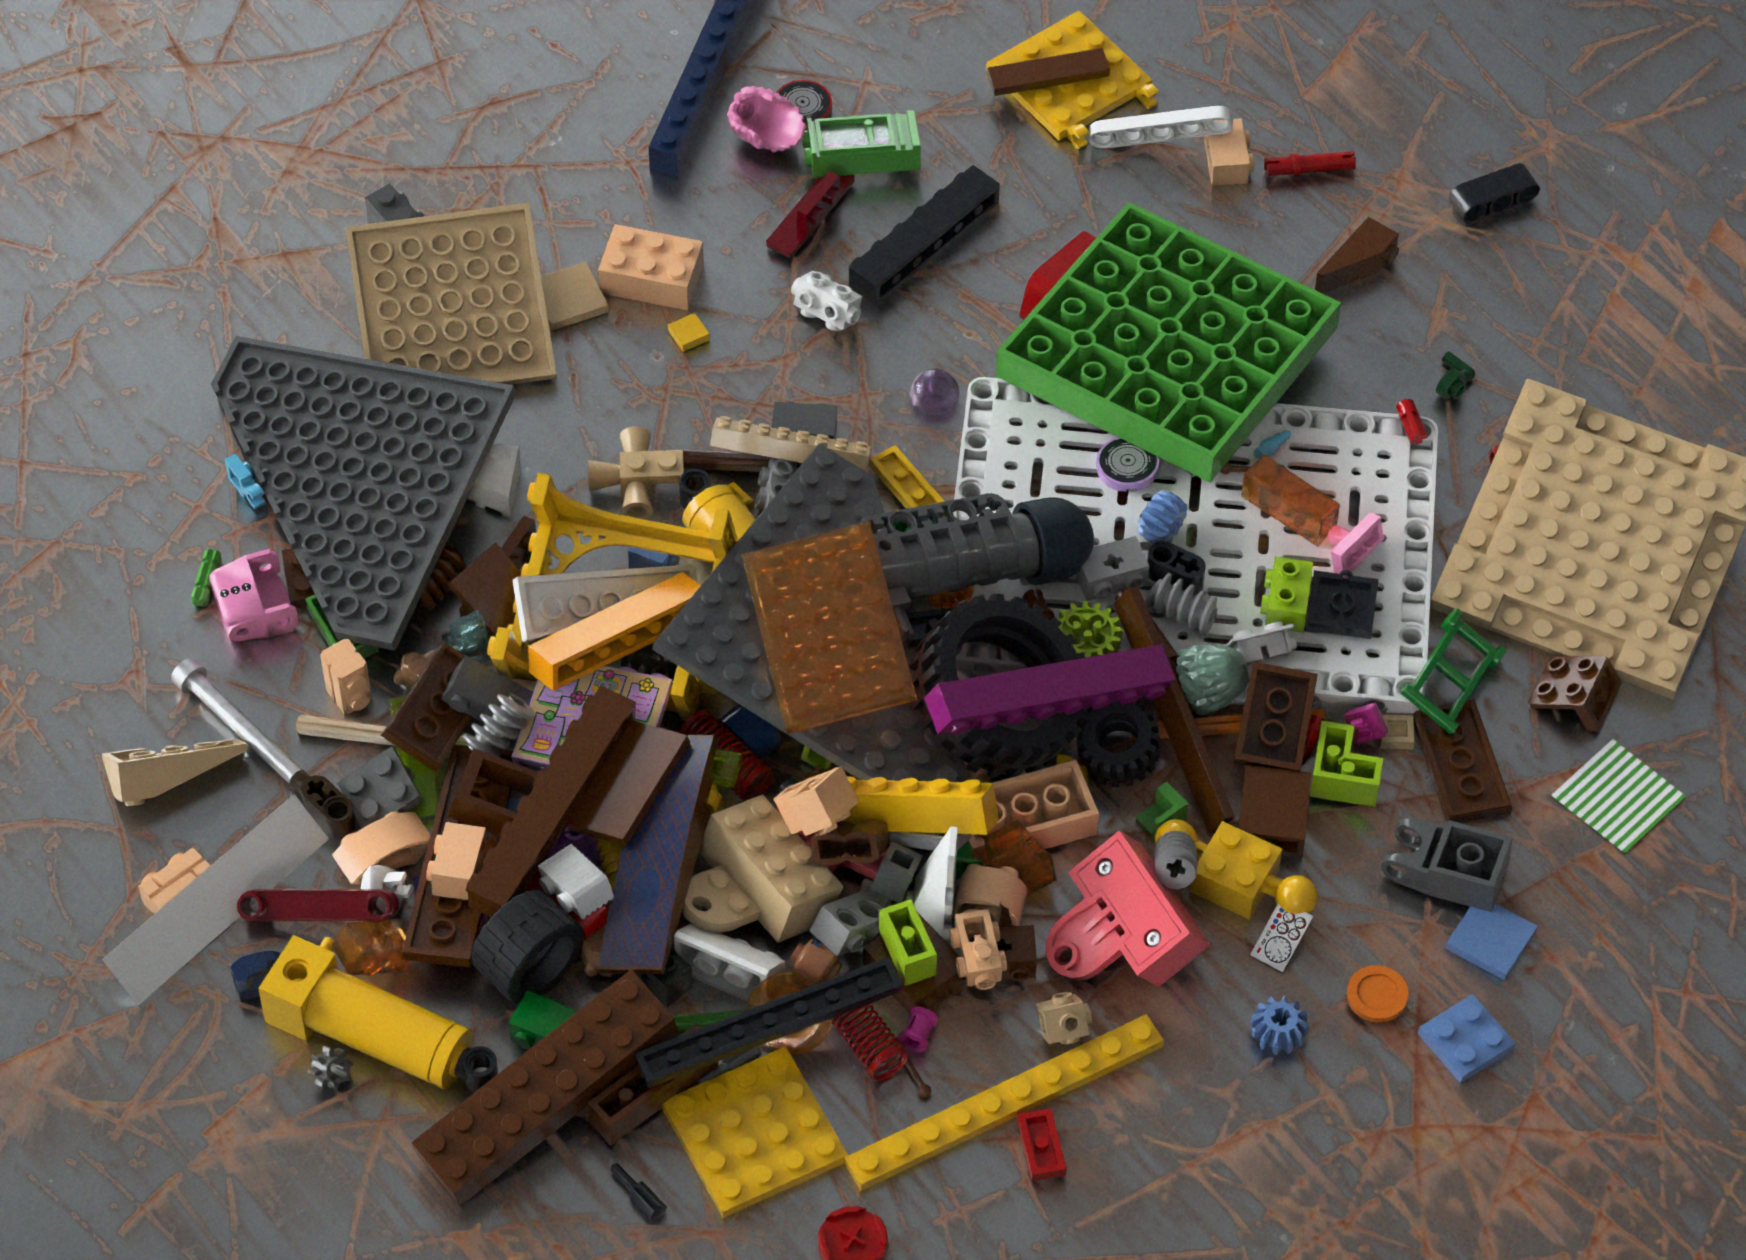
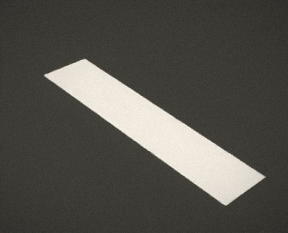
[102,794,329,1005]

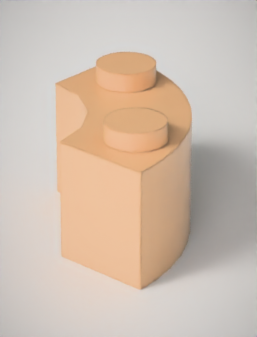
[332,811,430,885]

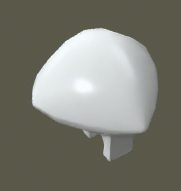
[361,865,414,913]

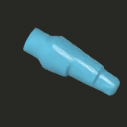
[1253,430,1291,460]

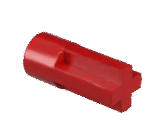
[1396,399,1427,445]

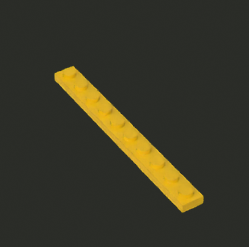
[844,1014,1164,1191]

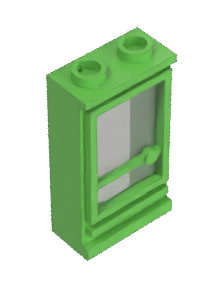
[802,110,921,178]

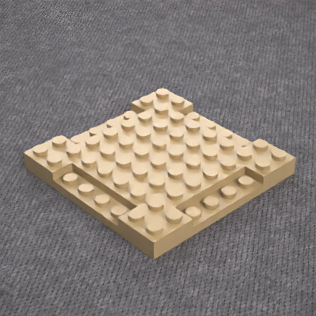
[1431,378,1746,700]

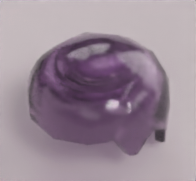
[909,368,959,414]

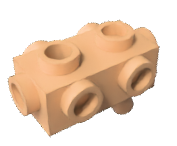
[949,909,1007,990]

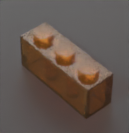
[1241,454,1340,547]

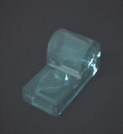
[442,610,490,663]

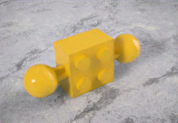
[1155,819,1318,920]

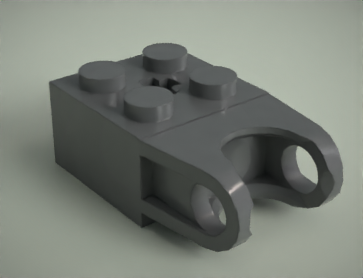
[1381,819,1512,912]

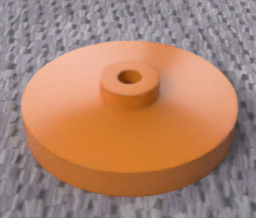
[1346,965,1409,1023]

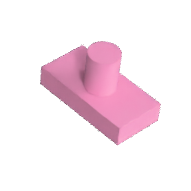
[1327,512,1384,578]

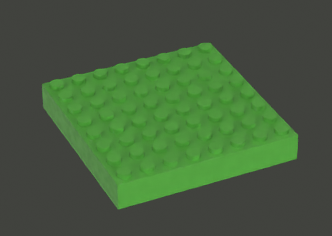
[995,202,1341,483]

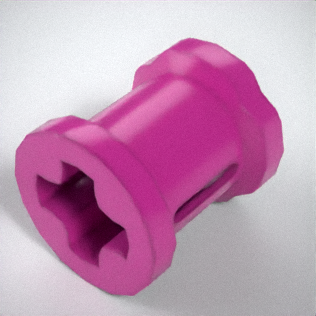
[898,1006,939,1052]

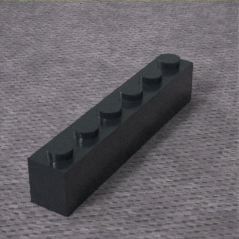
[849,165,1000,306]

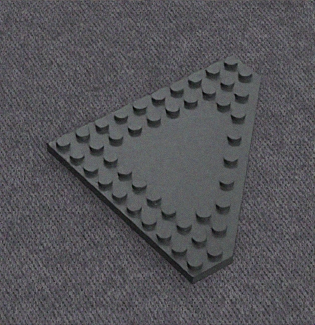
[211,336,517,651]
[652,443,968,782]

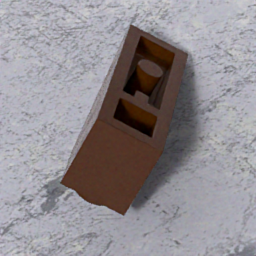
[1315,216,1399,294]

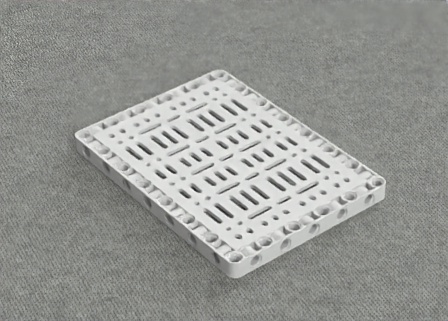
[941,377,1438,715]

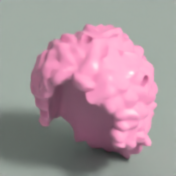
[727,86,807,153]

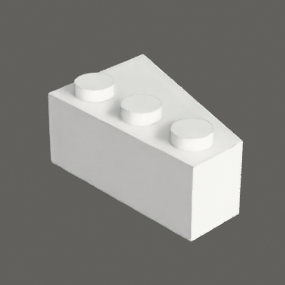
[467,444,521,519]

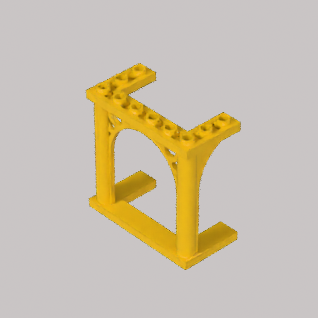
[487,473,738,723]

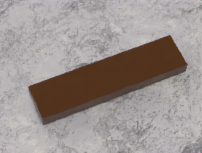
[987,48,1110,96]

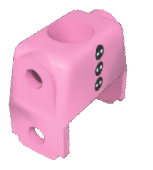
[209,549,299,642]

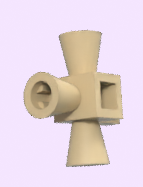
[588,426,684,520]

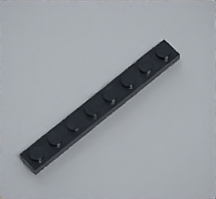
[634,957,903,1088]

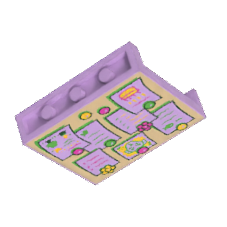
[511,666,673,771]

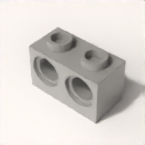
[810,890,884,957]

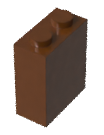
[1238,765,1311,857]
[863,912,967,1014]

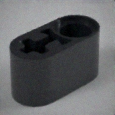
[1147,541,1206,596]

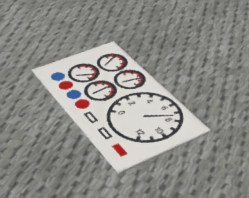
[1250,903,1313,972]

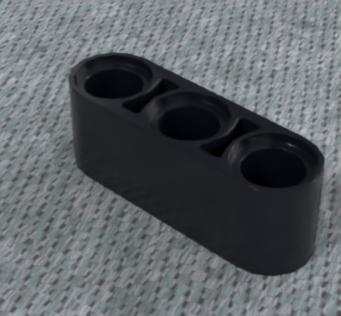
[1449,163,1540,223]

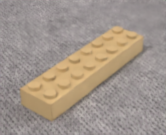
[710,416,872,472]

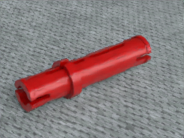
[1264,150,1356,177]

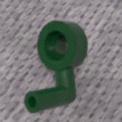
[1436,351,1475,401]

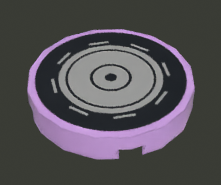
[1096,437,1160,492]

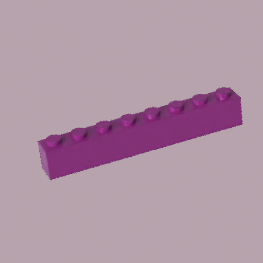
[924,644,1176,735]

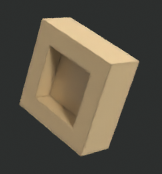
[1380,714,1414,750]

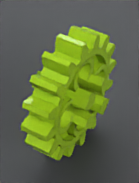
[1057,601,1122,658]

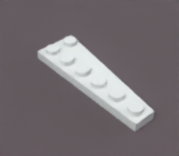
[513,564,697,643]

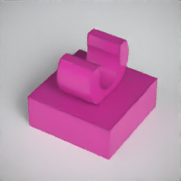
[1343,702,1388,745]

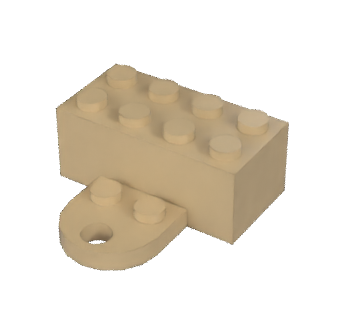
[682,794,843,943]

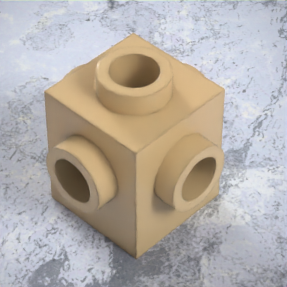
[1036,992,1092,1044]

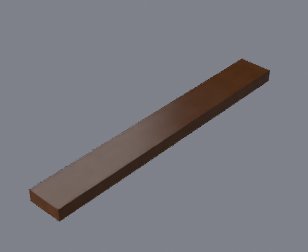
[1114,587,1235,834]

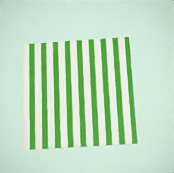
[1551,739,1686,853]

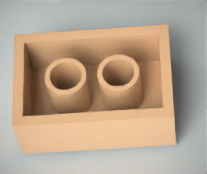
[598,224,704,311]

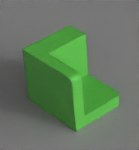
[1136,781,1188,841]

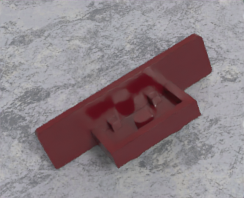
[766,171,855,258]

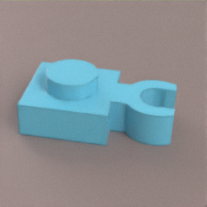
[224,454,266,510]

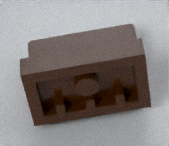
[1528,656,1622,731]

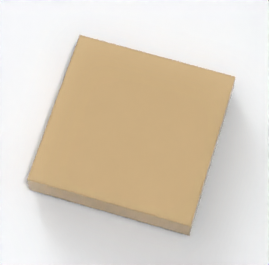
[541,261,609,331]

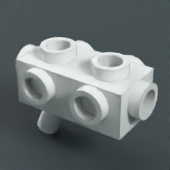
[791,271,862,331]

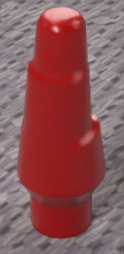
[1302,715,1324,763]

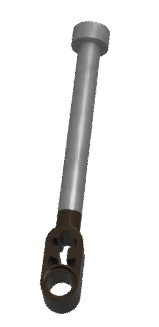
[171,658,355,839]

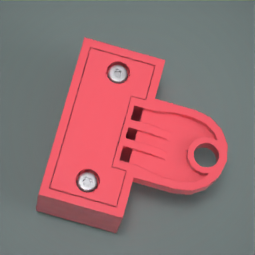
[1046,830,1211,987]

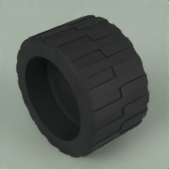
[471,890,584,1004]

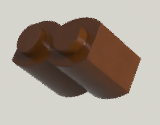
[811,819,890,865]

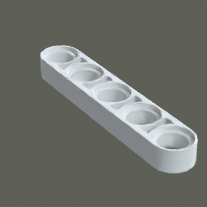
[1089,106,1233,149]

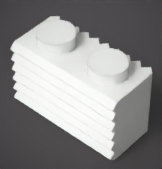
[538,843,614,919]

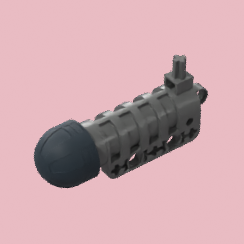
[831,493,1094,643]

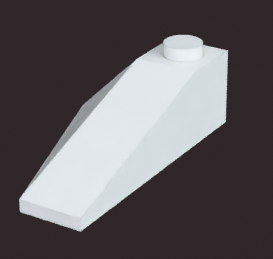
[906,826,958,945]

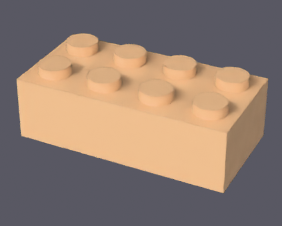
[968,760,1099,866]

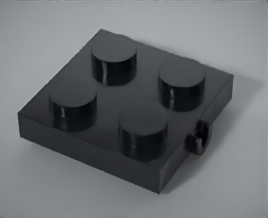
[1306,570,1379,639]

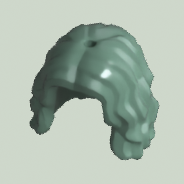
[1176,643,1249,716]

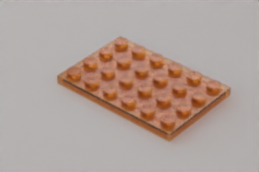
[742,521,917,734]

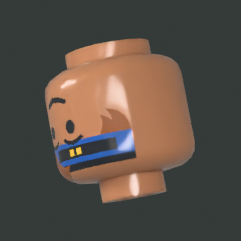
[789,939,842,986]

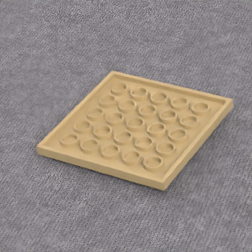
[345,202,557,385]

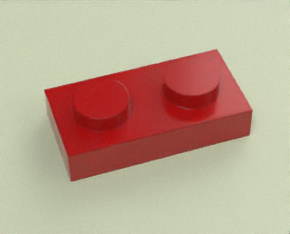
[1017,1108,1067,1181]

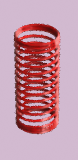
[679,709,774,802]
[829,1004,908,1081]

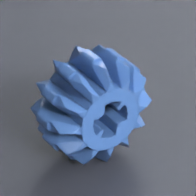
[1138,490,1187,543]
[1250,995,1309,1055]

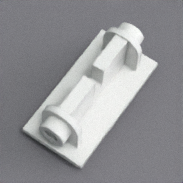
[1225,621,1297,664]

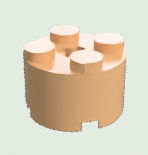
[952,863,1027,927]

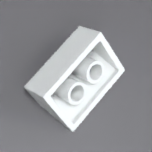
[674,923,785,1006]

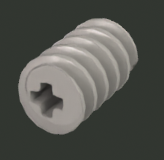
[1145,573,1218,636]
[463,693,535,757]
[1154,830,1198,889]

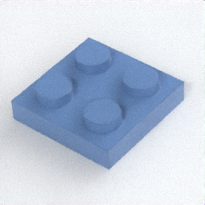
[1418,994,1516,1084]

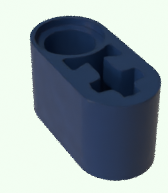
[716,704,782,762]

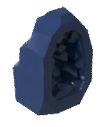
[230,951,280,1001]

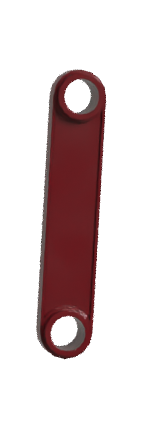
[237,889,399,921]

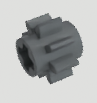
[307,1045,354,1090]

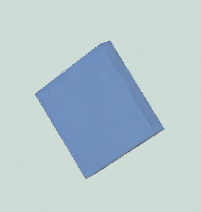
[1445,904,1538,981]

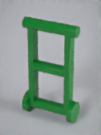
[1400,608,1507,734]

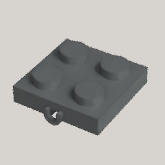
[337,746,425,828]

